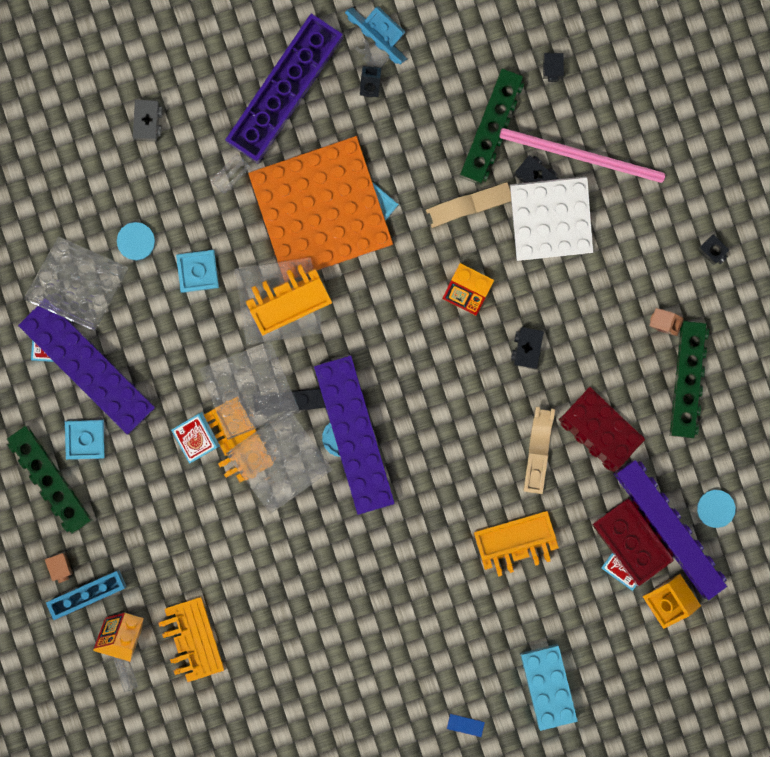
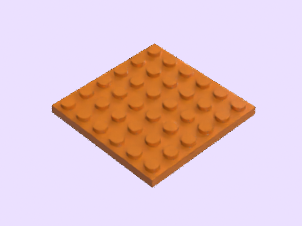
[248,136,393,282]

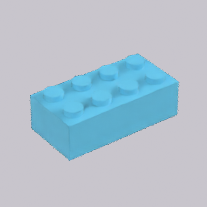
[520,644,578,731]

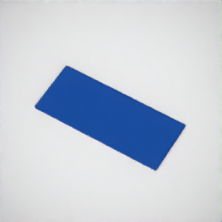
[447,714,485,737]

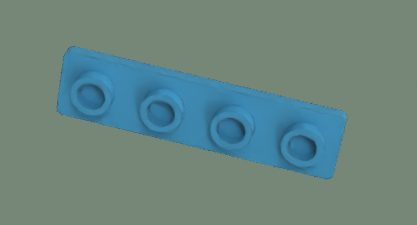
[345,6,407,65]

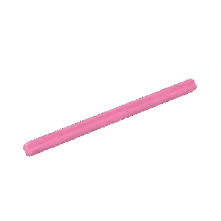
[500,128,665,183]

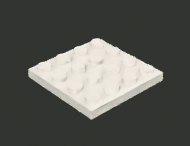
[510,176,593,261]

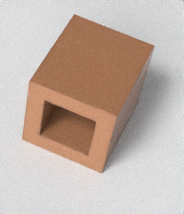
[649,308,684,336]
[45,552,73,583]

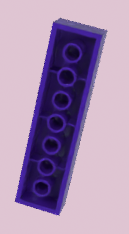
[225,13,343,164]
[18,298,156,435]
[314,355,395,515]
[613,460,728,600]

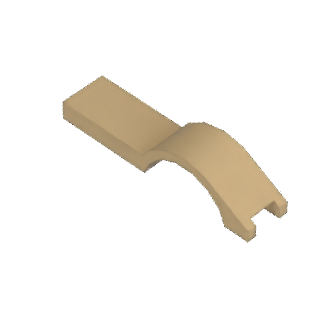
[426,182,511,228]
[523,406,555,494]

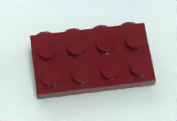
[559,387,645,472]
[592,499,674,587]

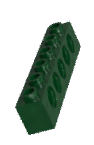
[459,68,525,185]
[669,321,709,438]
[7,426,93,534]

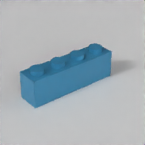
[46,570,127,620]

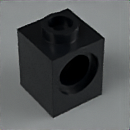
[543,53,564,82]
[360,66,382,98]
[697,234,729,265]

